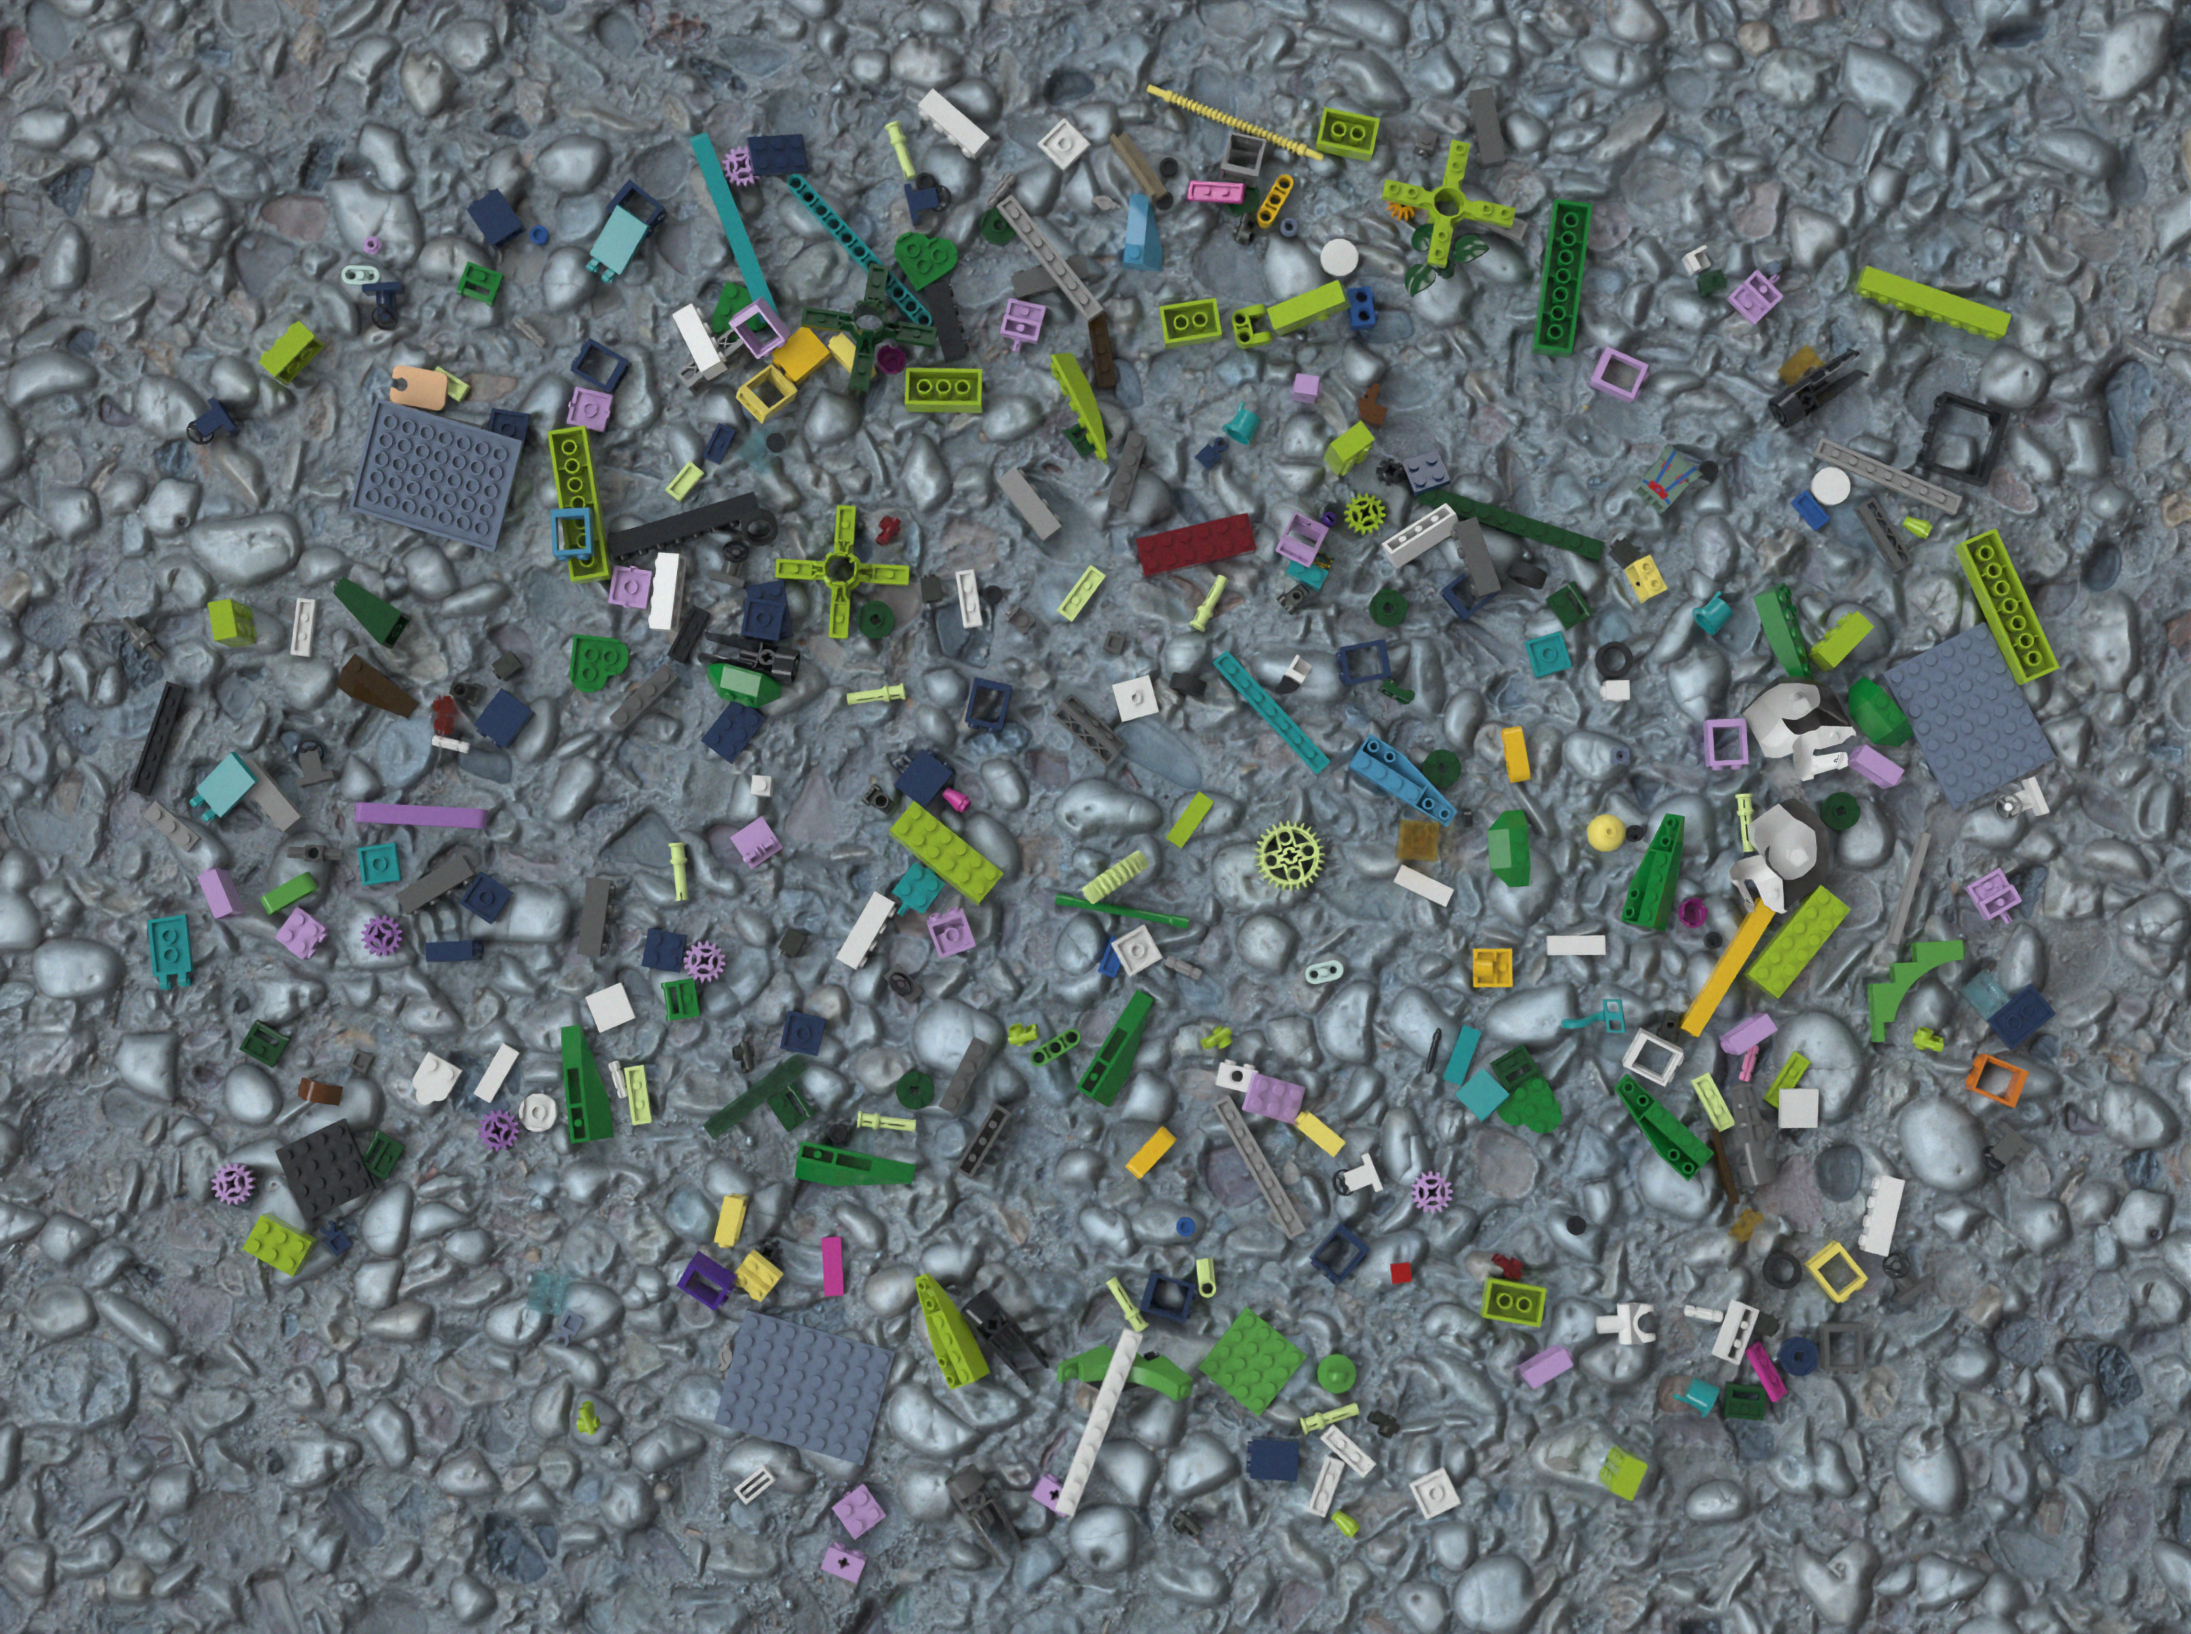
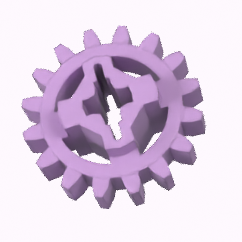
[722,146,760,188]
[684,941,726,983]
[212,1162,256,1205]
[1410,1171,1453,1213]

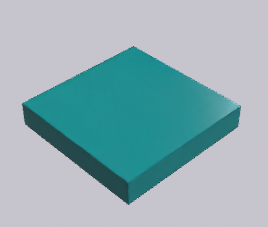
[1524,631,1572,679]
[357,842,402,886]
[1455,1068,1510,1123]

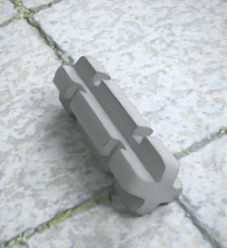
[986,173,1015,207]
[515,317,548,348]
[1165,956,1202,980]

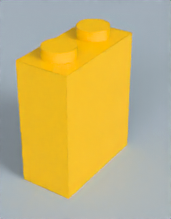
[771,327,832,386]

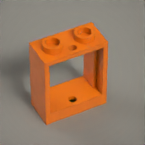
[1965,1053,2029,1108]

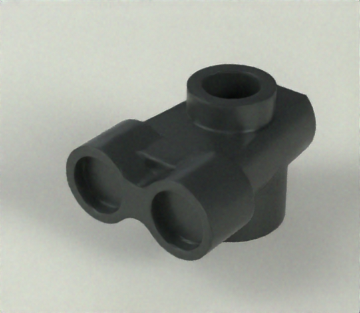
[1233,213,1257,246]
[1277,583,1310,615]
[449,681,482,707]
[861,783,895,815]
[1656,1011,1680,1043]
[732,1041,755,1074]
[1367,1410,1401,1439]
[1171,1510,1203,1539]

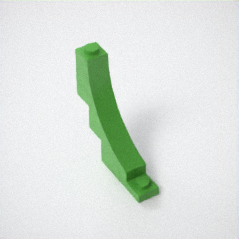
[1867,940,1966,1042]
[1057,1344,1193,1402]

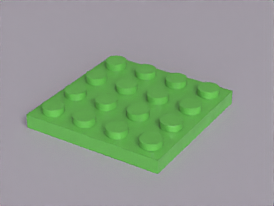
[1198,1306,1307,1417]

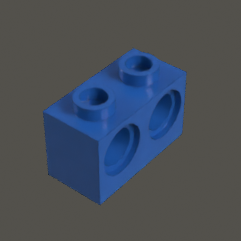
[1346,286,1378,331]

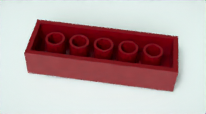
[1136,512,1257,579]

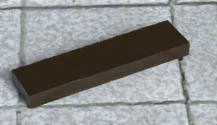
[1087,312,1117,390]
[1706,1127,1740,1206]

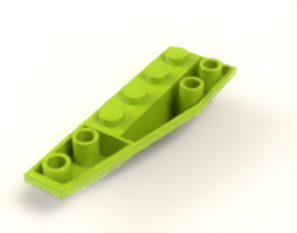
[1049,352,1108,465]
[914,1273,990,1390]

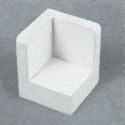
[1682,245,1711,276]
[1285,654,1312,685]

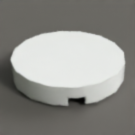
[1320,239,1358,278]
[1811,467,1850,506]
[519,1093,558,1132]

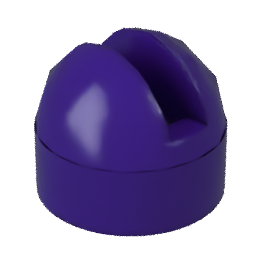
[1322,512,1337,528]

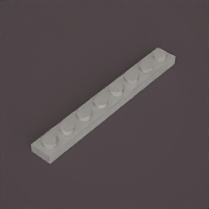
[997,195,1104,323]
[1813,437,1963,516]
[1212,1094,1306,1240]

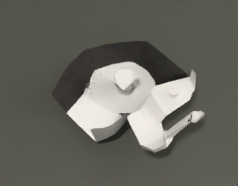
[1742,677,1856,781]
[1728,798,1829,913]

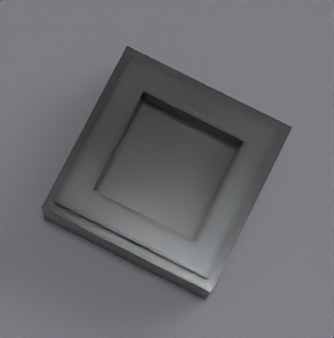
[1102,631,1126,655]
[348,1049,375,1074]

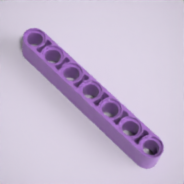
[354,802,488,829]

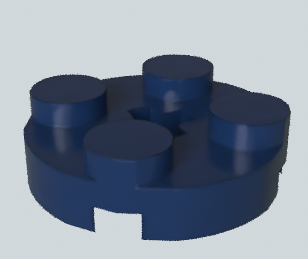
[1777,1336,1818,1376]

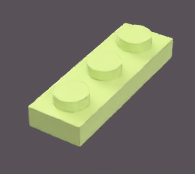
[1057,565,1106,622]
[624,1065,653,1125]
[1690,1072,1735,1133]

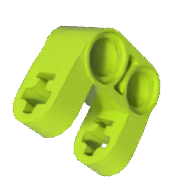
[1231,304,1273,349]

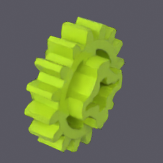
[1344,493,1386,535]

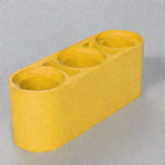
[1257,174,1293,229]
[1501,726,1530,783]
[1125,1126,1177,1180]

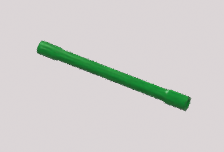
[1055,893,1189,929]

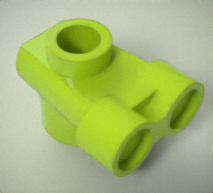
[1008,1023,1039,1047]
[1200,1025,1233,1050]
[1912,1027,1944,1053]
[577,1400,600,1435]

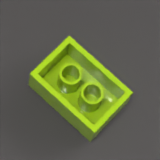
[1315,107,1380,162]
[1159,298,1222,349]
[258,321,326,386]
[208,598,257,648]
[1808,611,1874,672]
[242,1213,318,1277]
[1479,1276,1547,1327]
[1599,1444,1648,1501]

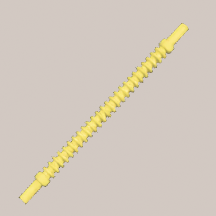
[1147,84,1324,162]

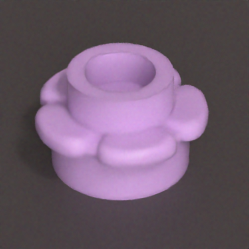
[363,236,382,255]

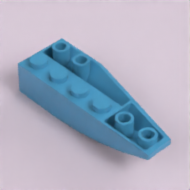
[1347,733,1457,828]

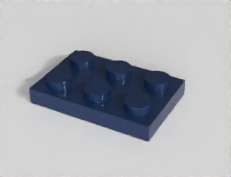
[746,134,809,176]
[746,580,794,642]
[701,701,767,764]
[1985,984,2056,1050]

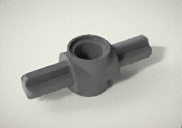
[120,616,165,663]
[286,844,345,863]

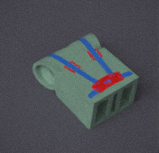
[1632,443,1703,514]

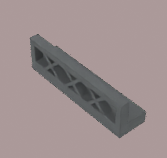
[676,328,751,396]
[1853,497,1914,574]
[1052,693,1128,767]

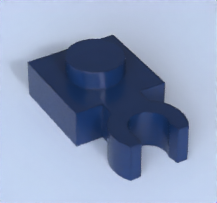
[1195,437,1229,471]
[320,1220,354,1256]

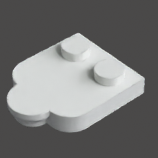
[412,1052,463,1105]

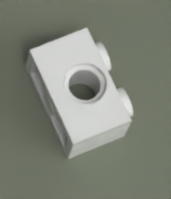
[1215,1059,1259,1092]

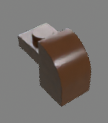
[1357,383,1388,430]
[298,1077,343,1106]

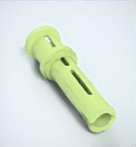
[885,121,917,180]
[1189,575,1229,632]
[847,683,906,705]
[1735,793,1755,852]
[668,842,689,901]
[857,1111,916,1132]
[1106,1276,1149,1332]
[1299,1402,1359,1435]

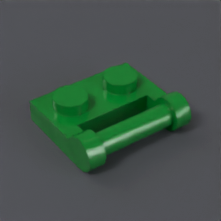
[456,262,505,307]
[661,978,701,1021]

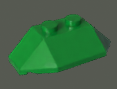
[707,663,782,708]
[1848,676,1914,747]
[1487,810,1531,887]

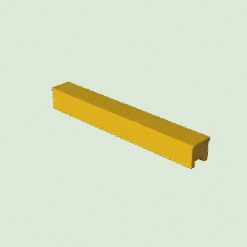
[1678,897,1776,1037]

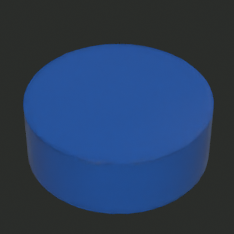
[529,225,550,246]
[1176,1217,1196,1237]

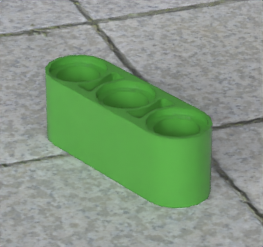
[260,872,319,916]
[1030,1029,1081,1066]

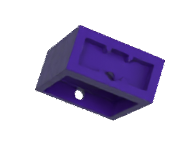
[676,1251,737,1311]

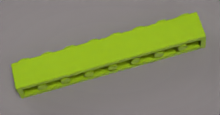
[1854,266,2012,341]

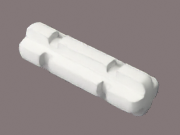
[432,735,470,753]
[608,1061,628,1098]
[1684,1305,1723,1322]

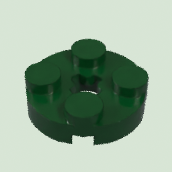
[1223,182,1260,218]
[980,207,1017,246]
[1369,589,1408,628]
[856,601,895,639]
[1422,749,1461,788]
[1820,792,1860,831]
[896,1071,934,1110]

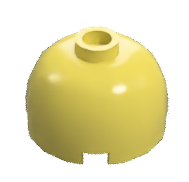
[1587,814,1626,852]

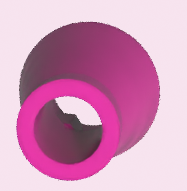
[942,787,972,813]

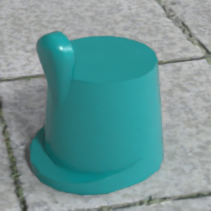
[1222,401,1261,445]
[1692,590,1733,635]
[1673,1377,1719,1418]

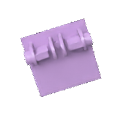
[730,816,783,869]

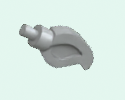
[1091,196,1121,211]
[718,1339,733,1370]
[1545,1456,1577,1471]

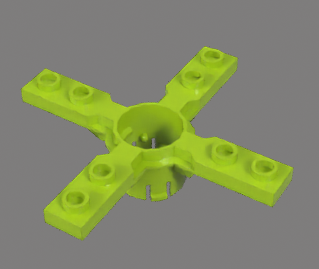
[1381,140,1516,269]
[775,505,910,639]

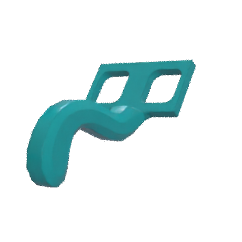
[1561,999,1626,1033]

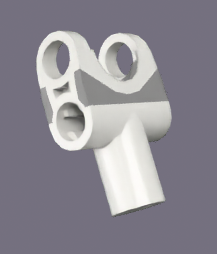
[1596,1302,1656,1344]

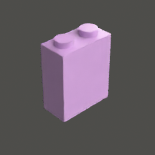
[197,867,245,920]

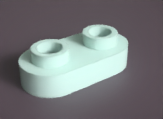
[341,265,381,286]
[1305,960,1343,984]

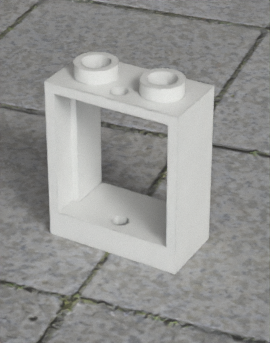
[1622,1028,1684,1087]

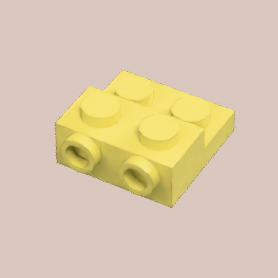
[734,1249,783,1302]

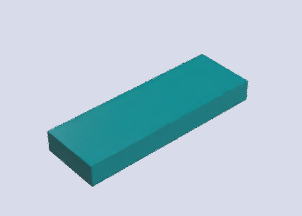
[1442,1025,1481,1086]

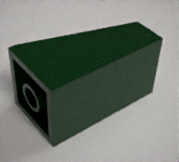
[333,577,412,650]

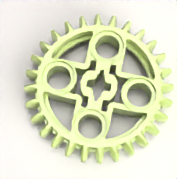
[1254,820,1325,891]
[1082,851,1149,904]

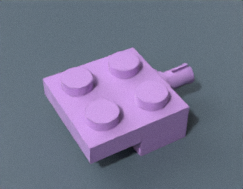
[1727,270,1784,326]
[1000,298,1046,353]
[1965,868,2022,925]

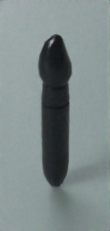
[1425,1028,1442,1074]

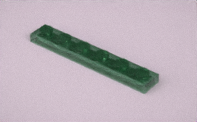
[702,1054,807,1140]

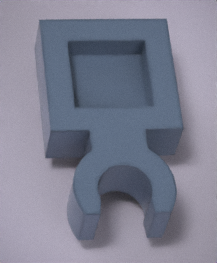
[554,1309,586,1347]

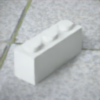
[1711,1299,1760,1365]

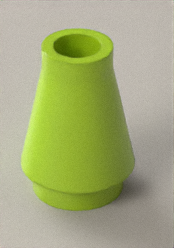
[1902,516,1933,539]
[1331,1509,1360,1538]

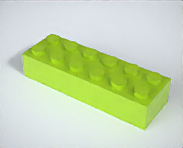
[889,801,1004,906]
[1743,885,1851,999]

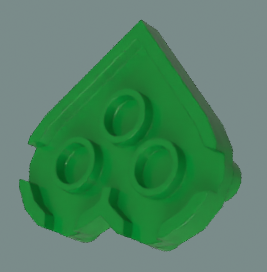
[894,231,958,293]
[711,281,770,343]
[570,634,630,693]
[1497,1073,1562,1133]

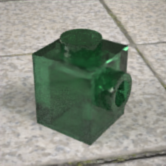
[1695,269,1728,298]

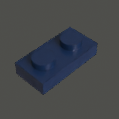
[702,422,736,465]

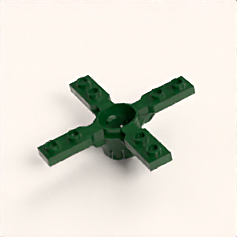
[801,263,937,392]

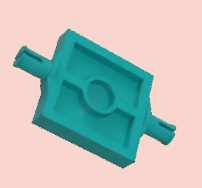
[892,862,946,917]

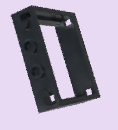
[1916,391,2010,488]

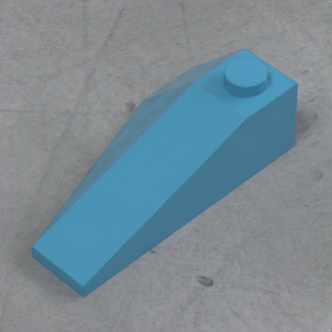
[1123,193,1163,272]

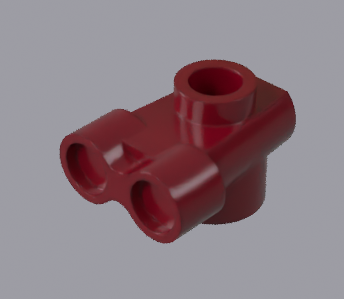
[875,515,902,546]
[1491,1253,1524,1281]

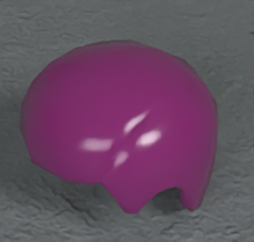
[877,345,906,375]
[1678,898,1708,928]

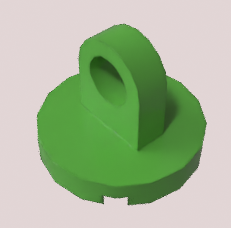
[1317,1353,1356,1393]

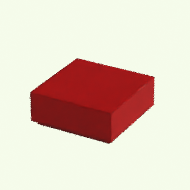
[1390,1262,1412,1284]

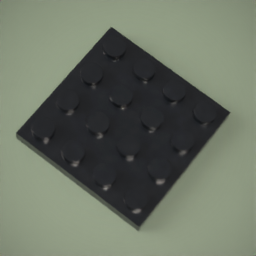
[275,1118,377,1221]

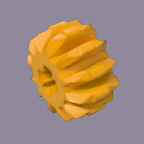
[1387,201,1419,221]

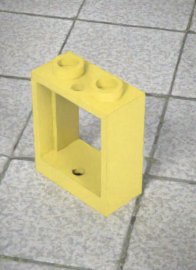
[828,332,877,380]
[736,364,798,424]
[1624,555,1667,604]
[1295,1110,1346,1157]
[714,1193,749,1248]
[1804,1240,1868,1303]

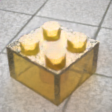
[1395,819,1440,862]

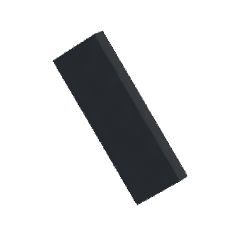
[667,605,711,664]

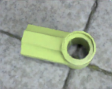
[1196,1258,1216,1298]

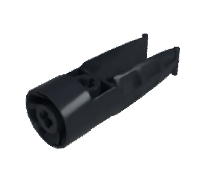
[1768,348,1869,429]
[697,629,801,685]
[960,1289,1049,1386]

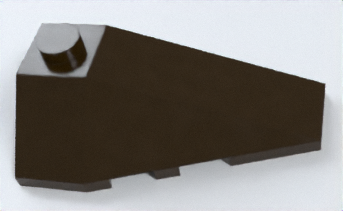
[336,654,419,718]

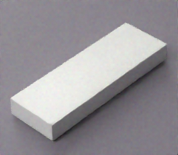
[955,569,983,629]
[290,598,318,657]
[1393,865,1454,907]
[1546,935,1606,955]
[474,1043,521,1103]
[1320,1423,1376,1478]
[1307,1455,1345,1518]

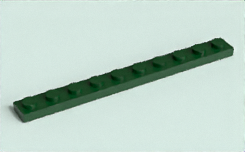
[1417,488,1605,561]

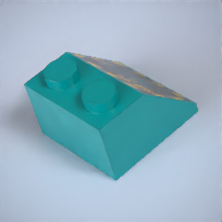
[1284,541,1335,592]

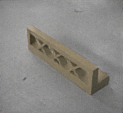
[1109,132,1168,204]

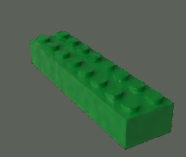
[1530,199,1593,358]

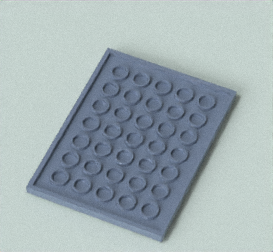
[349,398,524,552]
[1881,622,2056,810]
[714,1309,896,1465]

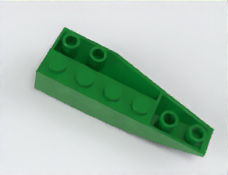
[1753,582,1814,680]
[1621,813,1685,932]
[1076,989,1154,1108]
[561,1025,614,1144]
[1614,1074,1714,1182]
[795,1139,916,1186]

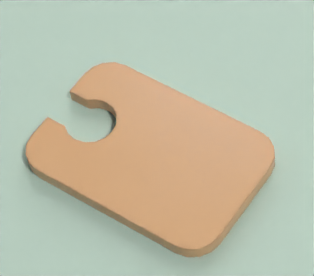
[390,365,449,410]

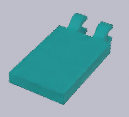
[586,205,651,283]
[189,752,259,822]
[147,914,194,990]

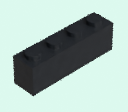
[924,281,970,363]

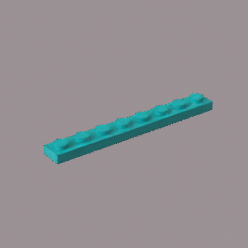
[1212,650,1331,775]

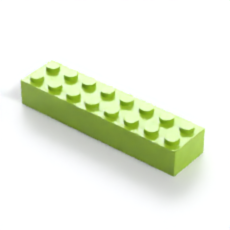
[547,425,613,585]
[1954,528,2060,685]

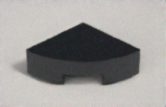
[1274,675,1300,694]

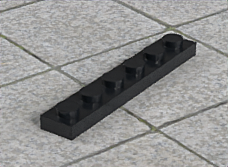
[129,681,187,796]

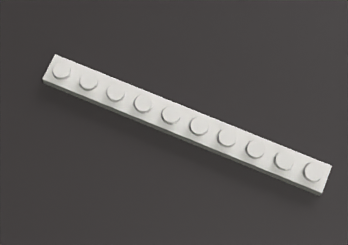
[1055,1327,1143,1516]

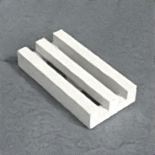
[734,1464,777,1505]

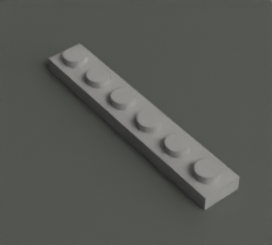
[1885,832,1932,945]

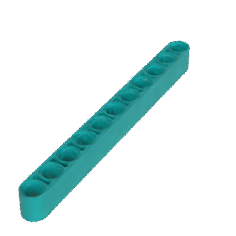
[689,131,779,324]
[787,174,933,327]

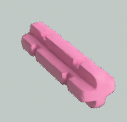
[1739,1045,1759,1082]

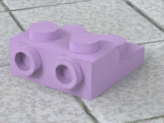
[274,906,330,960]
[927,906,976,959]

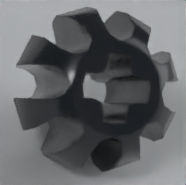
[1376,458,1404,487]
[755,1236,783,1264]

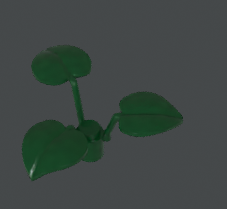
[1405,224,1490,297]

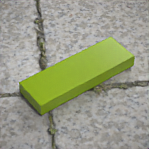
[1166,791,1214,849]
[1762,1051,1811,1110]

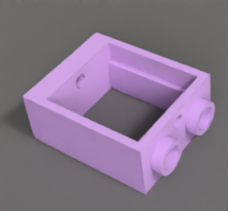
[729,297,790,359]
[1588,346,1649,403]
[1275,511,1329,568]
[1703,718,1749,771]
[1848,744,1905,789]
[1719,1013,1778,1055]
[1517,1343,1574,1390]

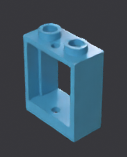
[550,507,595,561]

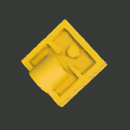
[1473,949,1513,987]

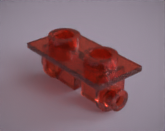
[433,695,454,735]

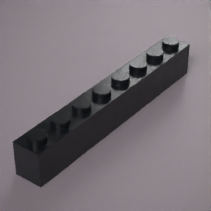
[607,491,760,562]

